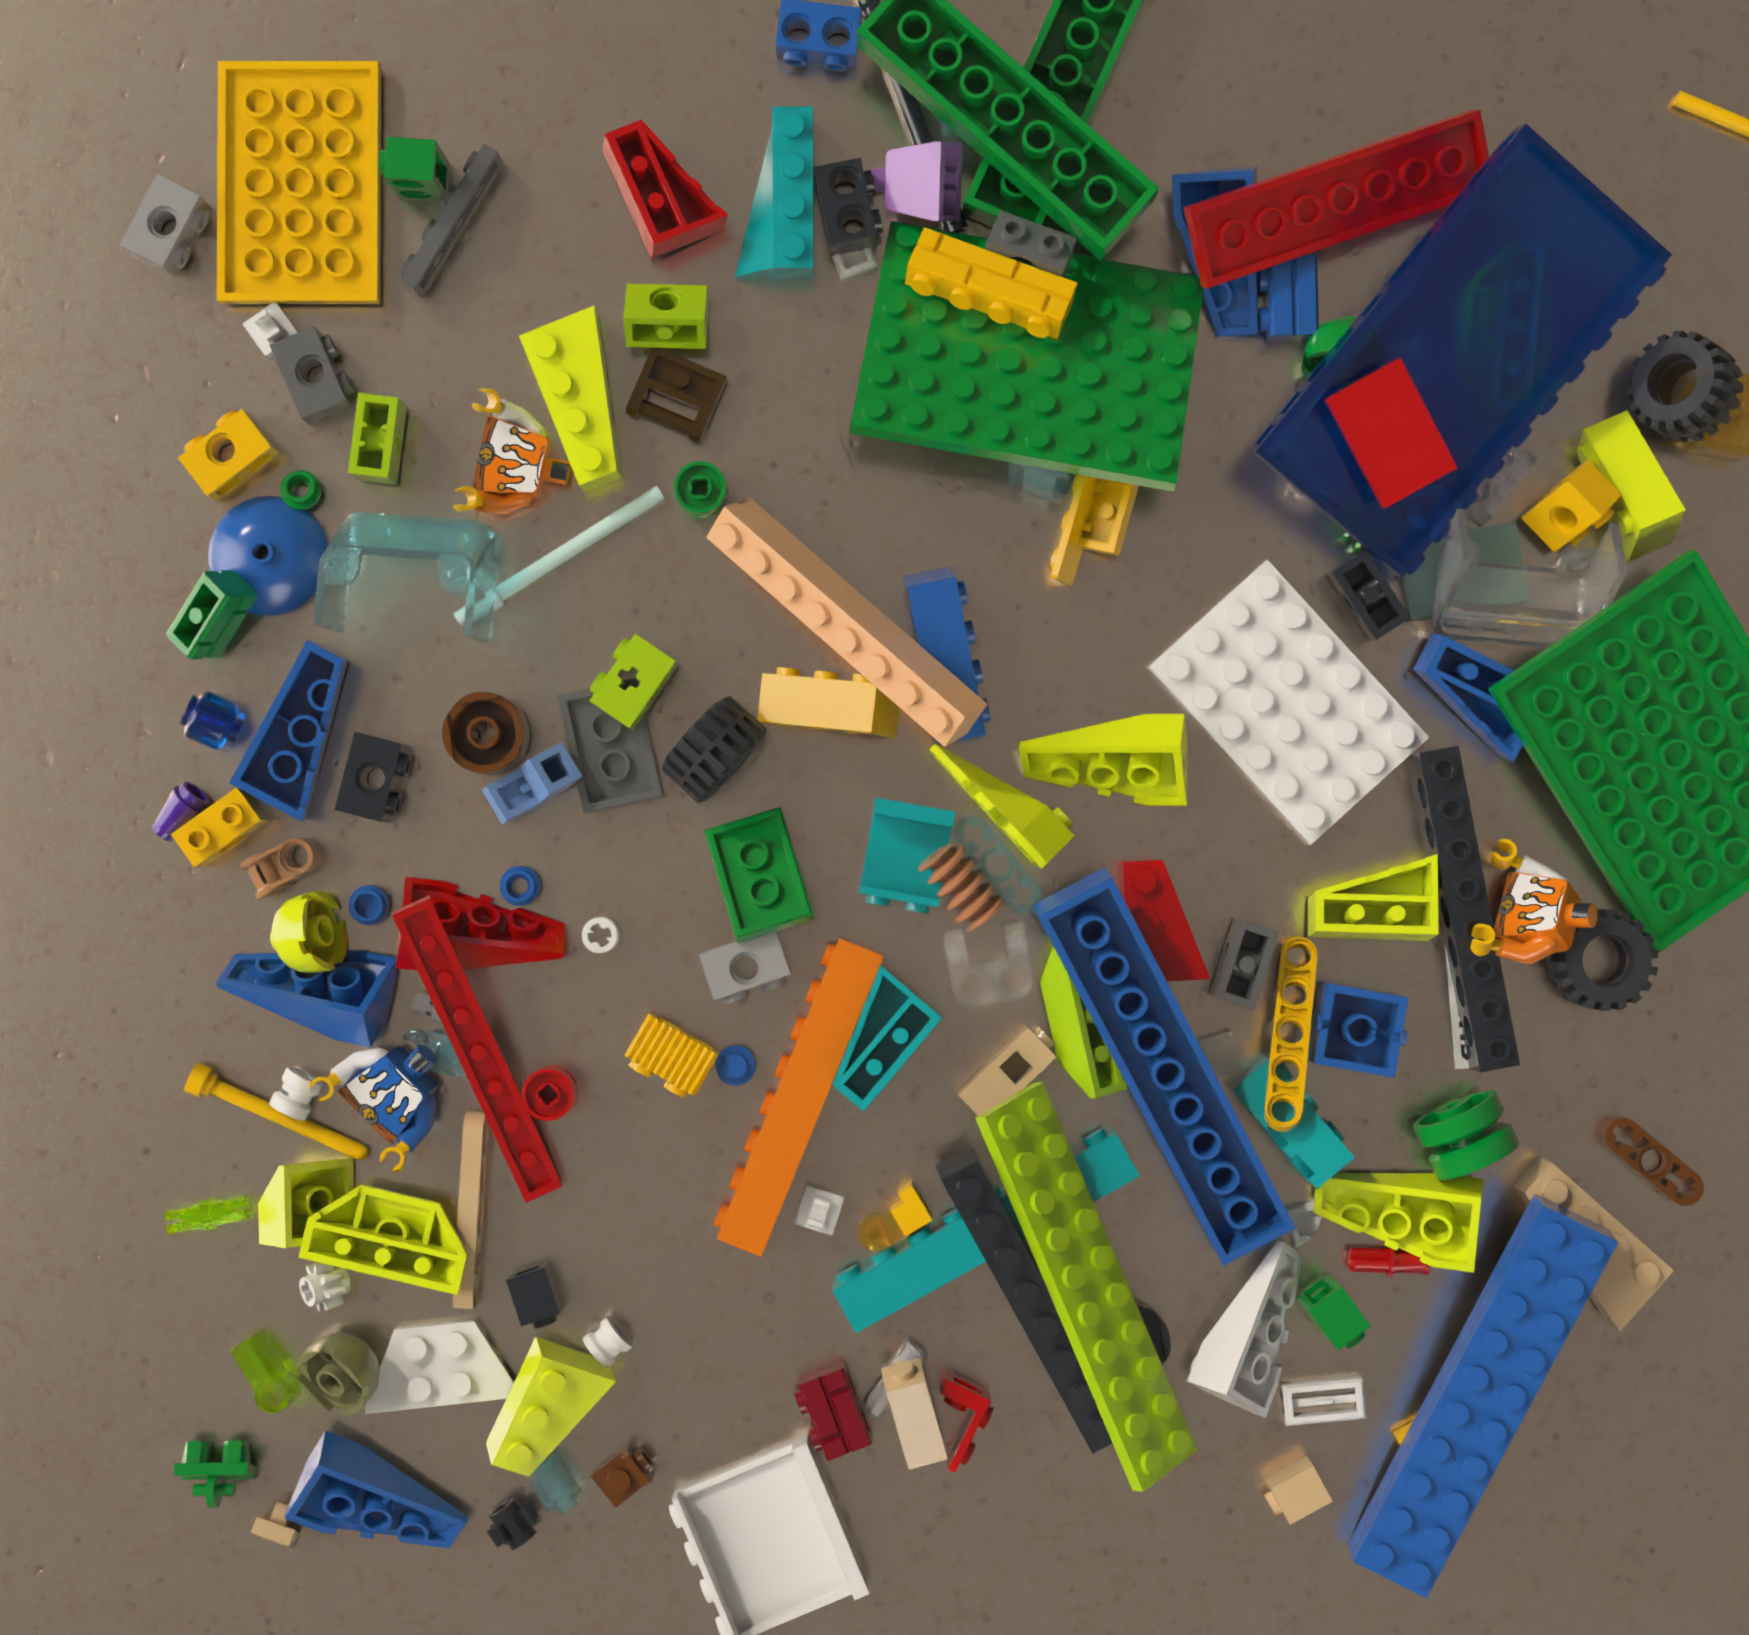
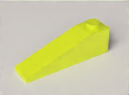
[1019,714,1188,806]
[1313,1173,1484,1273]

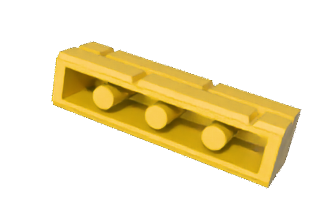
[905,228,1078,339]

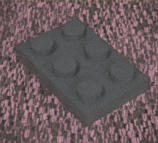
[557,678,663,813]

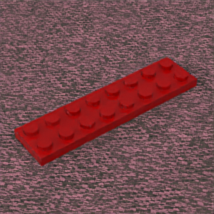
[1183,109,1495,288]

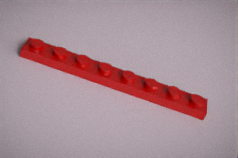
[391,895,563,1203]

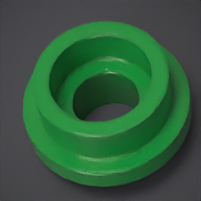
[280,470,321,510]

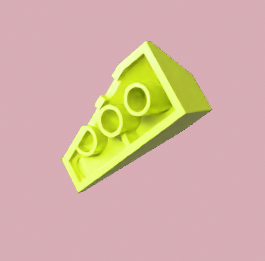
[929,744,1075,869]

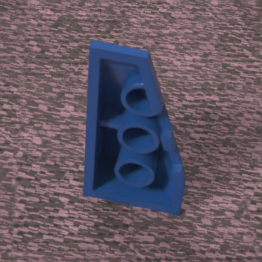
[1172,167,1258,336]
[216,950,398,1048]
[284,1431,468,1548]

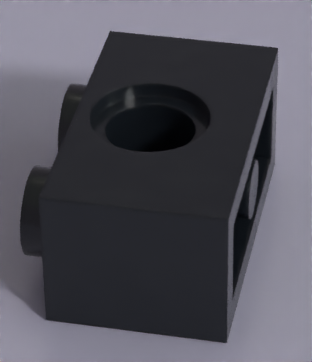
[1327,550,1411,641]
[334,732,412,823]

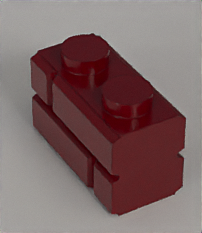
[794,1361,873,1461]

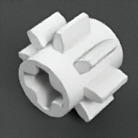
[299,1262,351,1312]

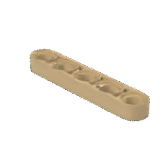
[453,1111,489,1309]

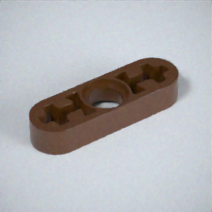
[1600,1116,1704,1206]

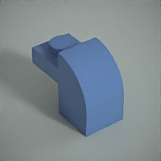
[482,742,582,825]

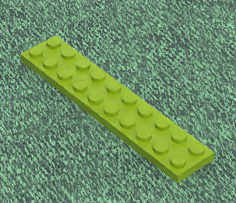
[975,1082,1198,1492]

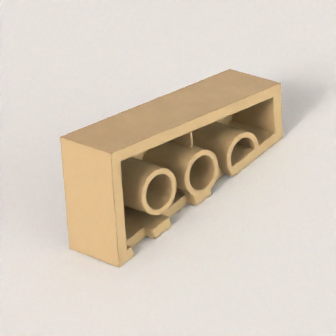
[1513,1157,1674,1332]

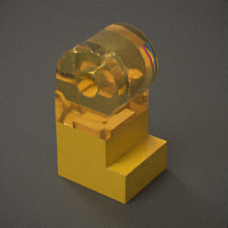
[858,1181,933,1251]

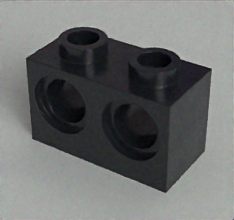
[813,158,883,256]

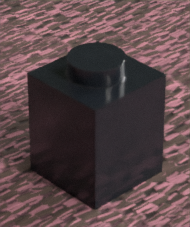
[506,1261,565,1329]

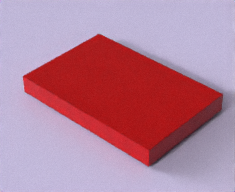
[1324,358,1458,509]

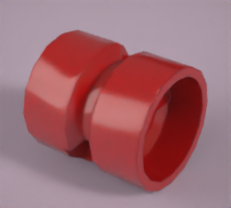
[521,1064,581,1121]

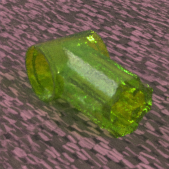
[230,1330,301,1414]

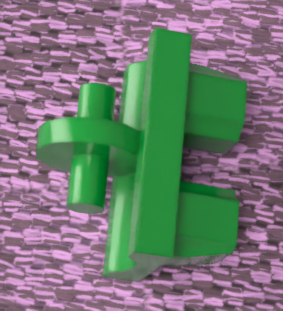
[173,1441,257,1508]

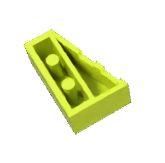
[1577,410,1686,562]
[1308,854,1439,941]
[486,1337,616,1477]

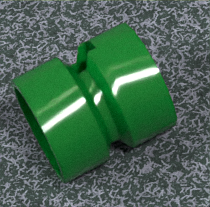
[673,461,729,521]

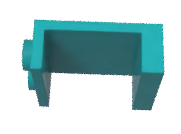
[859,798,955,914]

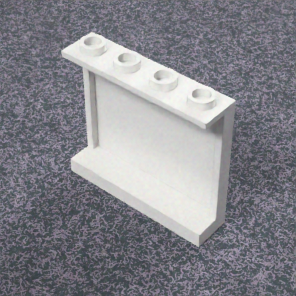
[669,1434,870,1635]

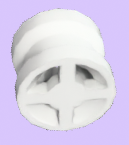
[582,1316,633,1368]

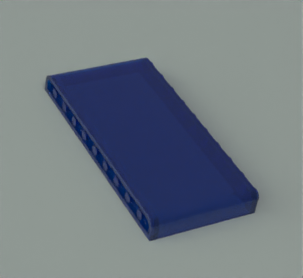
[1251,124,1673,577]

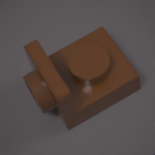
[591,1443,655,1508]

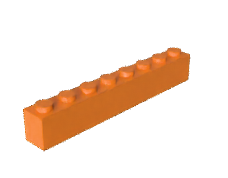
[713,937,884,1257]

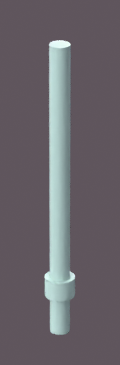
[453,486,665,627]

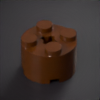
[442,692,530,775]

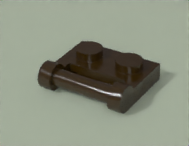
[625,348,727,444]

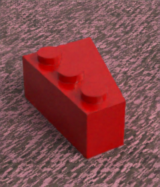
[602,119,728,259]

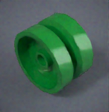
[1412,1090,1520,1180]

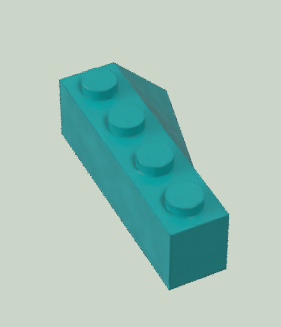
[735,106,814,279]

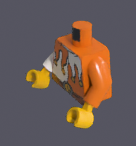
[453,388,571,515]
[1470,839,1597,964]

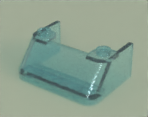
[313,512,499,643]

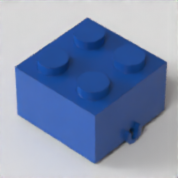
[1308,981,1409,1078]

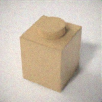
[1264,1456,1333,1525]

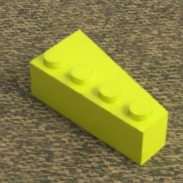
[519,306,621,493]

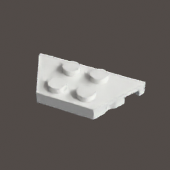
[365,1318,514,1414]

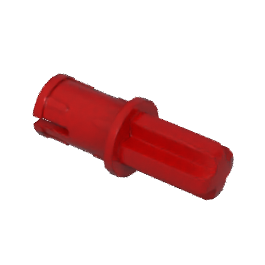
[1347,1246,1431,1277]

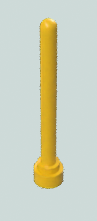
[184,1062,369,1161]

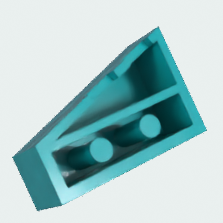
[833,965,944,1112]
[1227,1056,1355,1189]

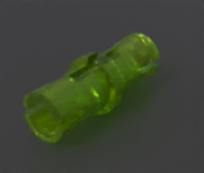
[164,1195,251,1236]

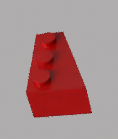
[1118,860,1210,982]

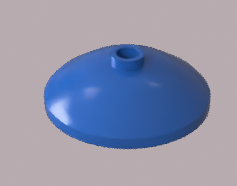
[208,496,330,616]

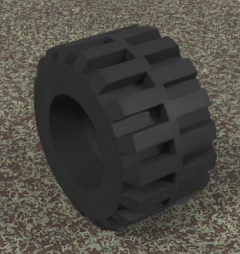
[1626,330,1744,443]
[662,696,766,803]
[1544,909,1659,1011]

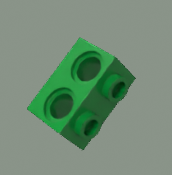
[378,137,449,201]

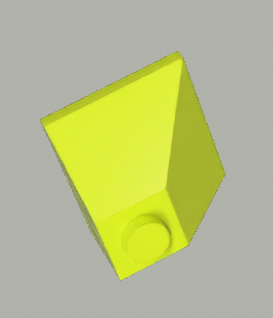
[258,1157,354,1248]

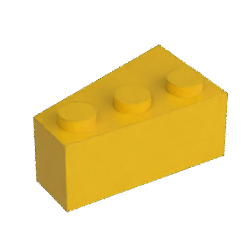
[757,667,900,739]

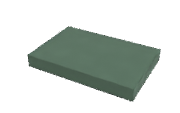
[1395,522,1530,621]

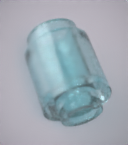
[528,1450,582,1515]

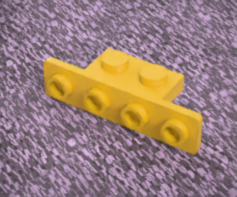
[1050,474,1139,586]

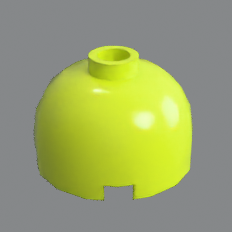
[270,890,348,973]

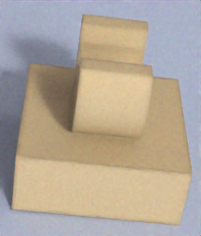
[250,1502,299,1549]

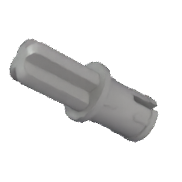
[863,1340,928,1418]

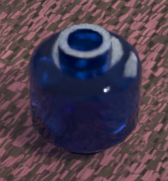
[179,691,244,750]

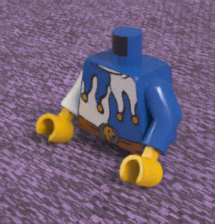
[309,1045,438,1173]

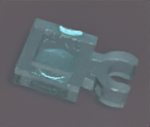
[403,1029,467,1078]

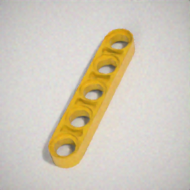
[1264,937,1318,1132]

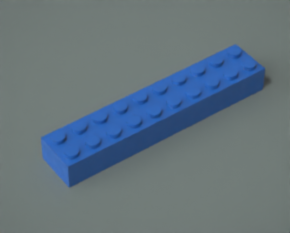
[1032,867,1296,1266]
[1348,1193,1618,1599]

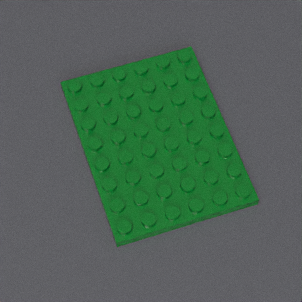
[849,221,1204,492]
[1488,550,1749,953]

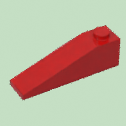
[395,877,564,971]

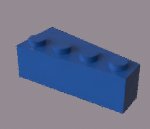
[903,566,991,744]
[229,640,348,822]

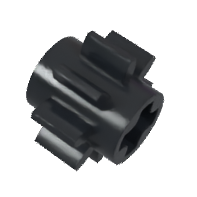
[486,1498,538,1550]

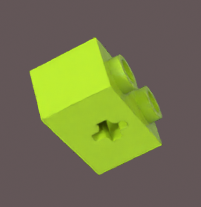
[348,393,407,485]
[589,634,678,730]

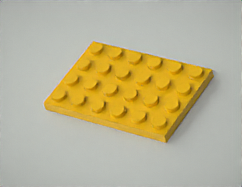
[217,61,381,304]

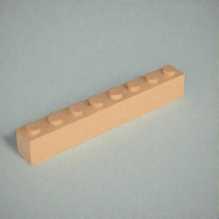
[706,497,988,747]

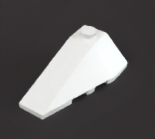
[1187,1240,1303,1418]

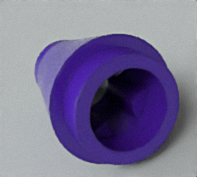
[152,782,210,842]

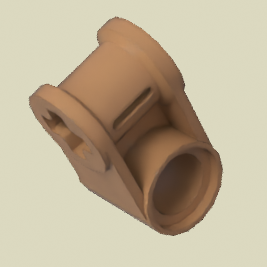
[240,838,324,900]

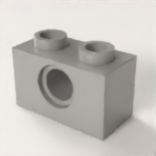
[120,174,210,276]
[698,931,792,1005]

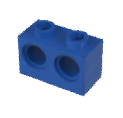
[776,0,862,71]

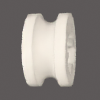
[581,917,620,953]

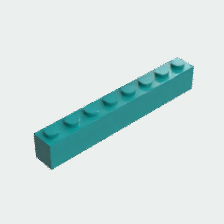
[832,1128,1140,1333]

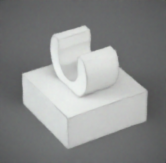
[243,302,298,359]
[794,1183,845,1236]

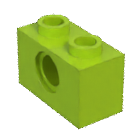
[623,283,709,349]

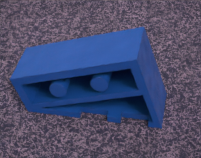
[1413,633,1522,762]

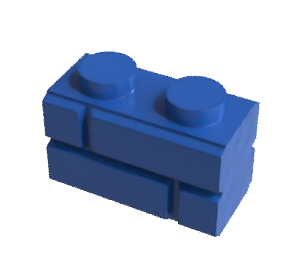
[1258,254,1319,343]

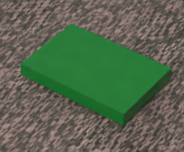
[704,807,815,944]

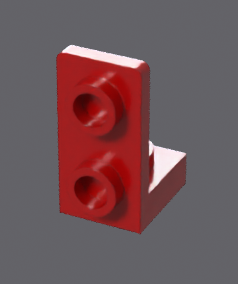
[939,1371,994,1473]

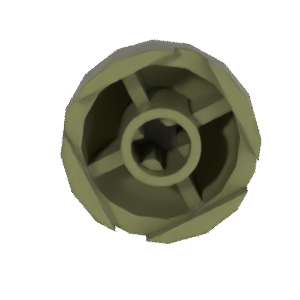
[296,1332,380,1416]

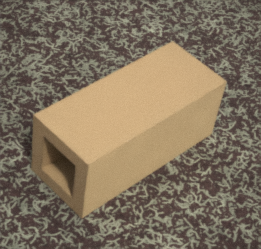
[957,1026,1056,1116]
[881,1358,948,1470]

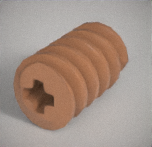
[917,843,1004,932]

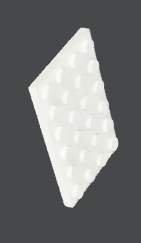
[1147,560,1429,845]

